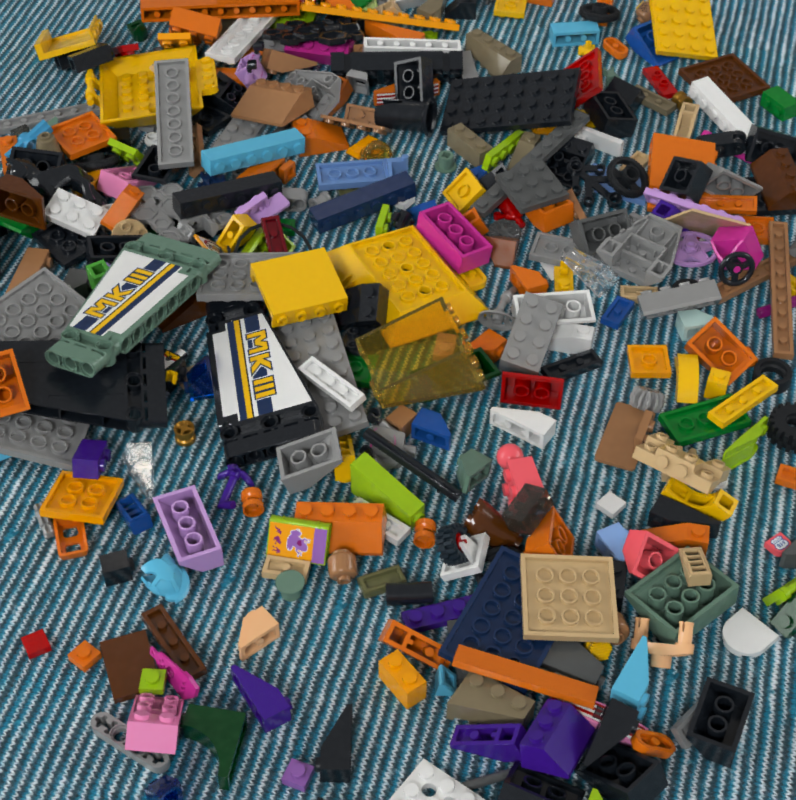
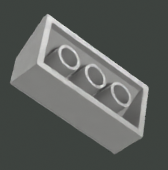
[637,277,722,321]

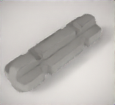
[33,502,55,539]

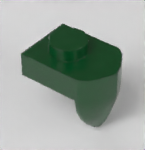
[127,19,148,42]

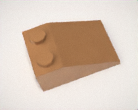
[260,48,318,75]

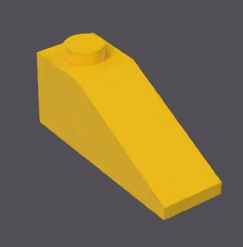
[334,434,355,483]

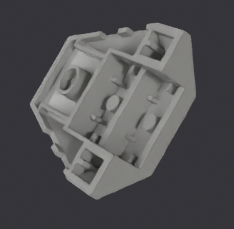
[596,213,683,286]

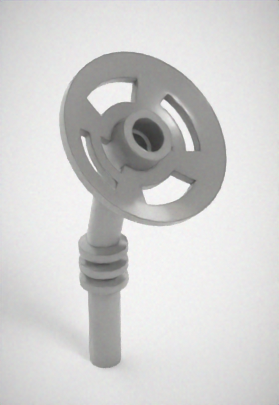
[478,286,517,331]

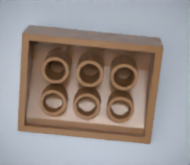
[231,78,315,127]

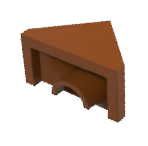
[483,236,520,269]

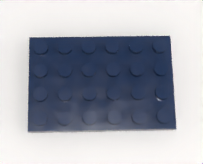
[438,546,554,696]

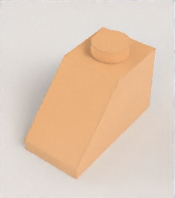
[238,606,280,662]

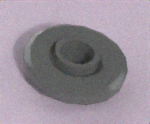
[487,219,521,239]

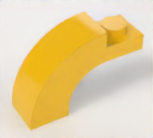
[674,353,699,404]
[660,477,739,522]

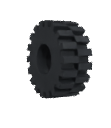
[767,402,796,454]

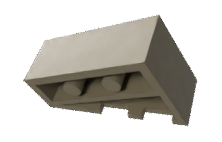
[446,672,536,729]

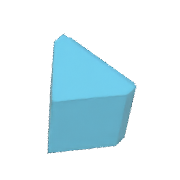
[435,664,457,696]

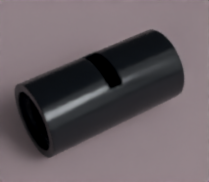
[386,581,433,606]

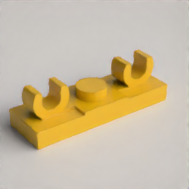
[554,261,574,292]

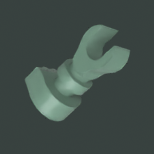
[603,66,620,87]

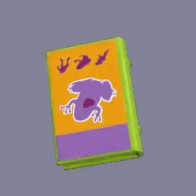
[266,514,332,566]

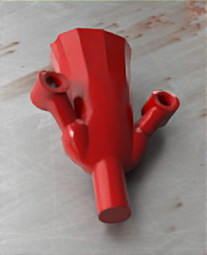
[493,197,526,228]

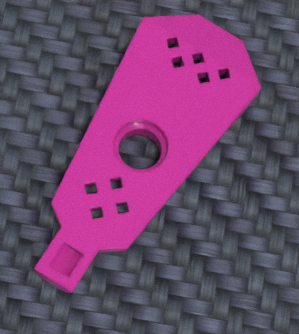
[149,646,200,700]

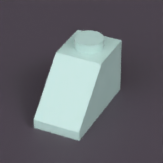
[675,309,722,341]

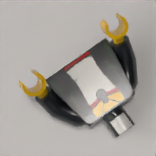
[143,349,188,393]

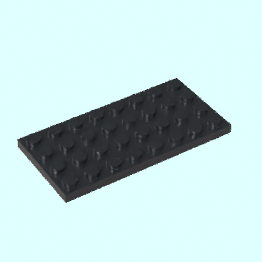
[440,68,582,136]

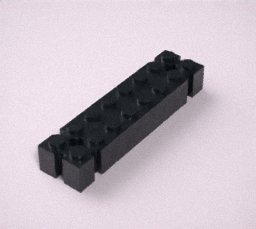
[331,51,463,86]

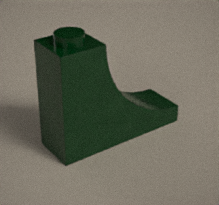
[180,704,248,791]

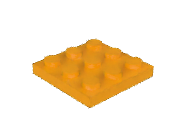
[39,470,124,525]

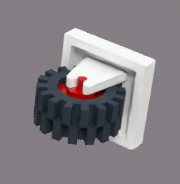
[435,522,490,582]

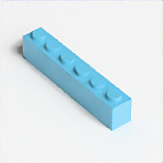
[201,128,305,176]

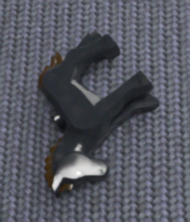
[6,158,107,223]

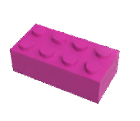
[416,201,493,274]

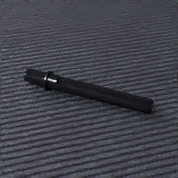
[362,428,462,502]

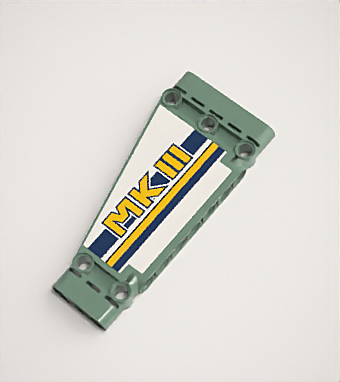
[45,233,222,378]

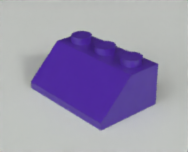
[520,698,595,779]

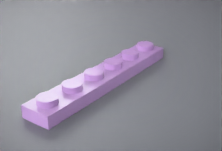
[643,187,746,222]

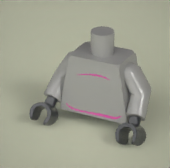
[359,407,417,470]

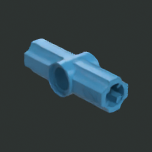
[4,120,53,158]

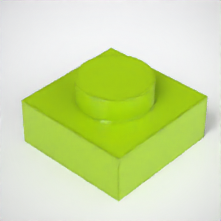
[139,668,167,695]

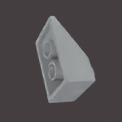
[276,427,343,495]

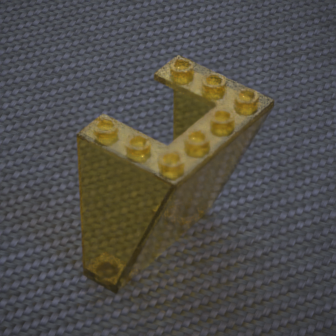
[355,297,486,409]

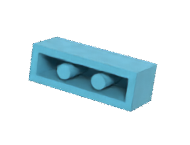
[549,21,600,47]

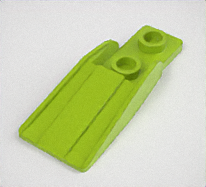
[722,416,769,470]

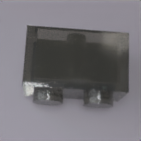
[501,483,554,536]

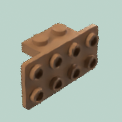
[320,103,392,135]
[594,402,656,471]

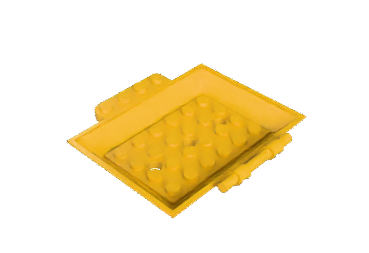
[85,45,219,128]
[327,225,489,348]

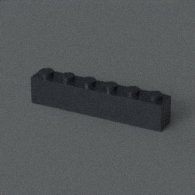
[172,171,282,219]

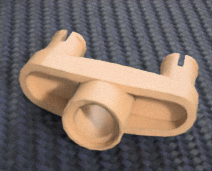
[630,617,695,669]

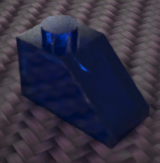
[183,355,214,402]
[144,775,184,800]

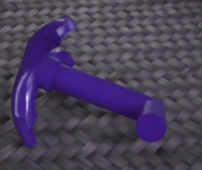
[217,464,255,509]

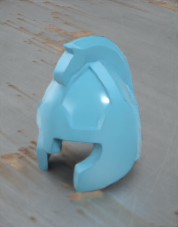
[141,553,190,604]

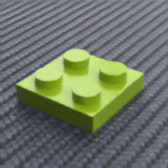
[107,138,144,166]

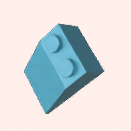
[609,636,650,721]

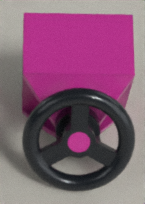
[710,226,764,286]

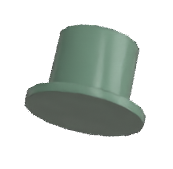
[434,150,457,174]
[275,570,305,601]

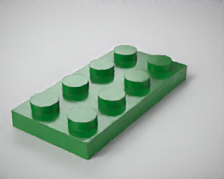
[658,393,752,446]

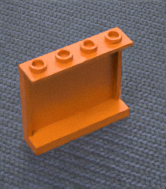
[647,132,718,195]

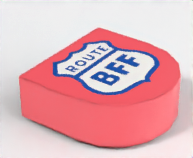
[764,532,791,557]

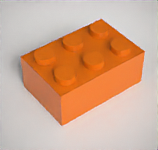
[169,6,223,46]

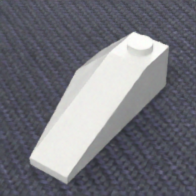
[547,324,596,355]

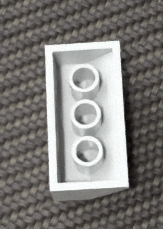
[511,289,596,325]

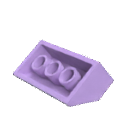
[153,485,224,572]

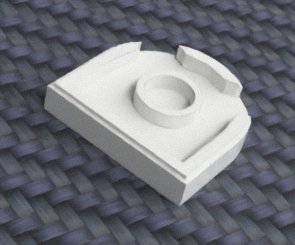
[722,607,779,658]

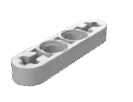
[90,712,171,774]

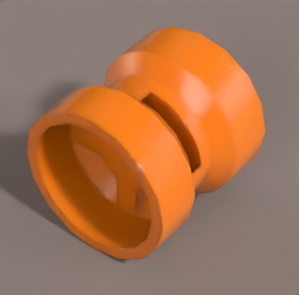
[241,487,264,517]
[413,518,437,549]

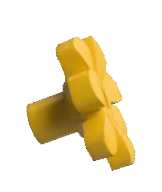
[578,40,595,56]

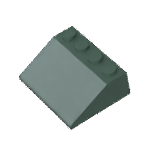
[624,546,740,645]

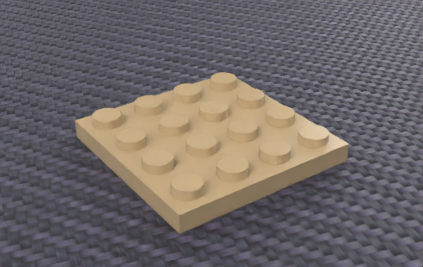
[520,553,619,643]

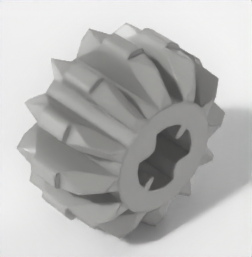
[629,386,665,413]

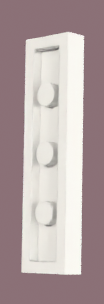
[297,356,367,412]

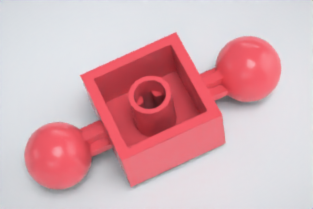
[496,443,544,535]

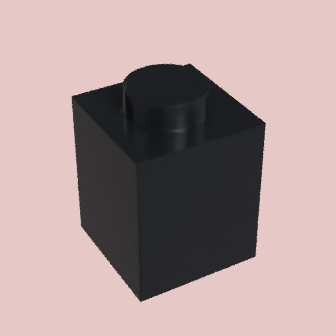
[99,549,135,587]

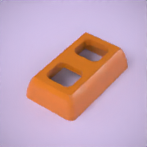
[53,519,88,560]

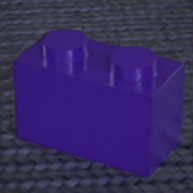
[72,439,111,480]

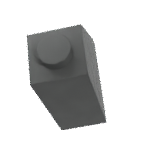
[542,641,606,690]

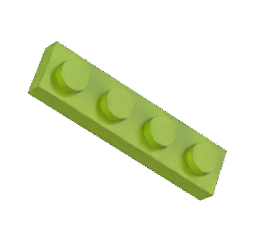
[481,129,524,171]

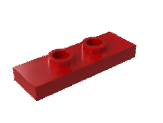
[642,65,678,99]

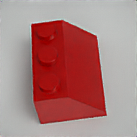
[500,371,564,410]

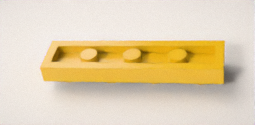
[707,375,779,429]

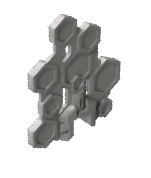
[131,183,232,245]

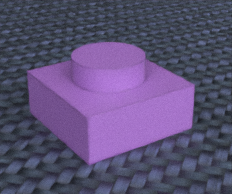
[281,758,315,792]

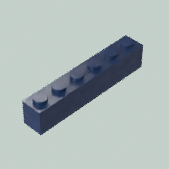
[308,171,417,234]

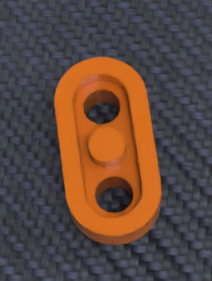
[603,37,629,60]
[630,729,676,759]

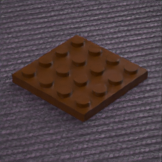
[678,53,770,103]

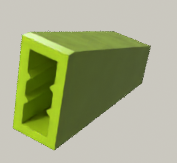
[350,452,425,530]

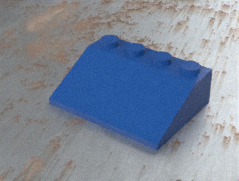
[625,20,681,67]

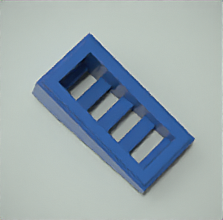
[114,493,153,535]

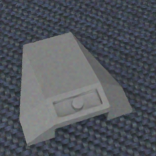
[283,69,342,125]

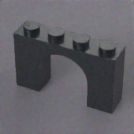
[53,42,114,73]

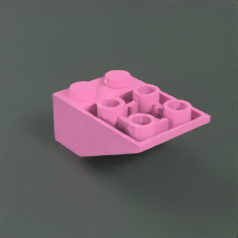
[125,693,184,755]

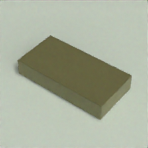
[357,564,407,599]

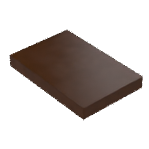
[99,630,156,704]

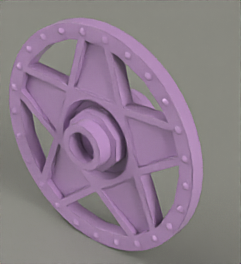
[674,231,716,268]

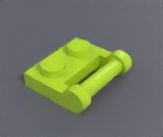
[762,578,796,607]

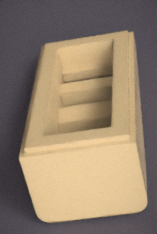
[678,547,712,587]

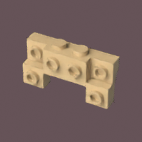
[632,432,731,495]

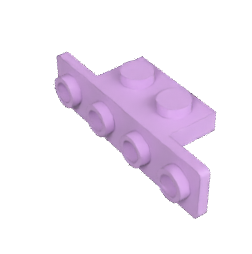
[222,192,290,232]

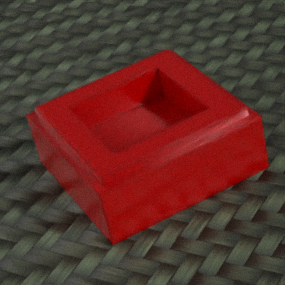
[21,629,52,660]

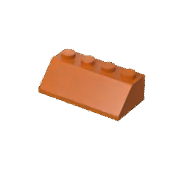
[294,501,387,556]

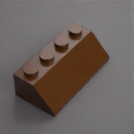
[750,148,796,211]

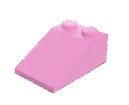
[97,165,157,199]

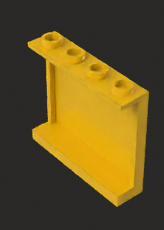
[34,15,103,61]
[250,247,348,328]

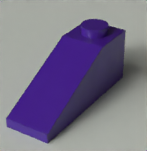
[230,664,293,733]
[450,723,526,762]

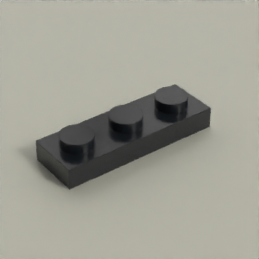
[540,349,603,380]

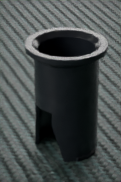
[374,98,437,137]

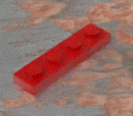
[112,43,139,57]

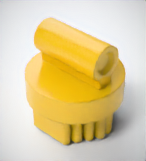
[583,642,612,662]

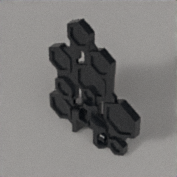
[262,15,365,46]

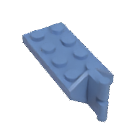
[315,154,409,191]

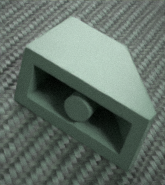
[456,448,493,494]

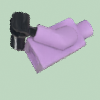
[235,41,267,89]

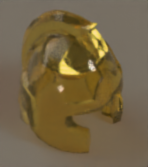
[360,140,393,160]

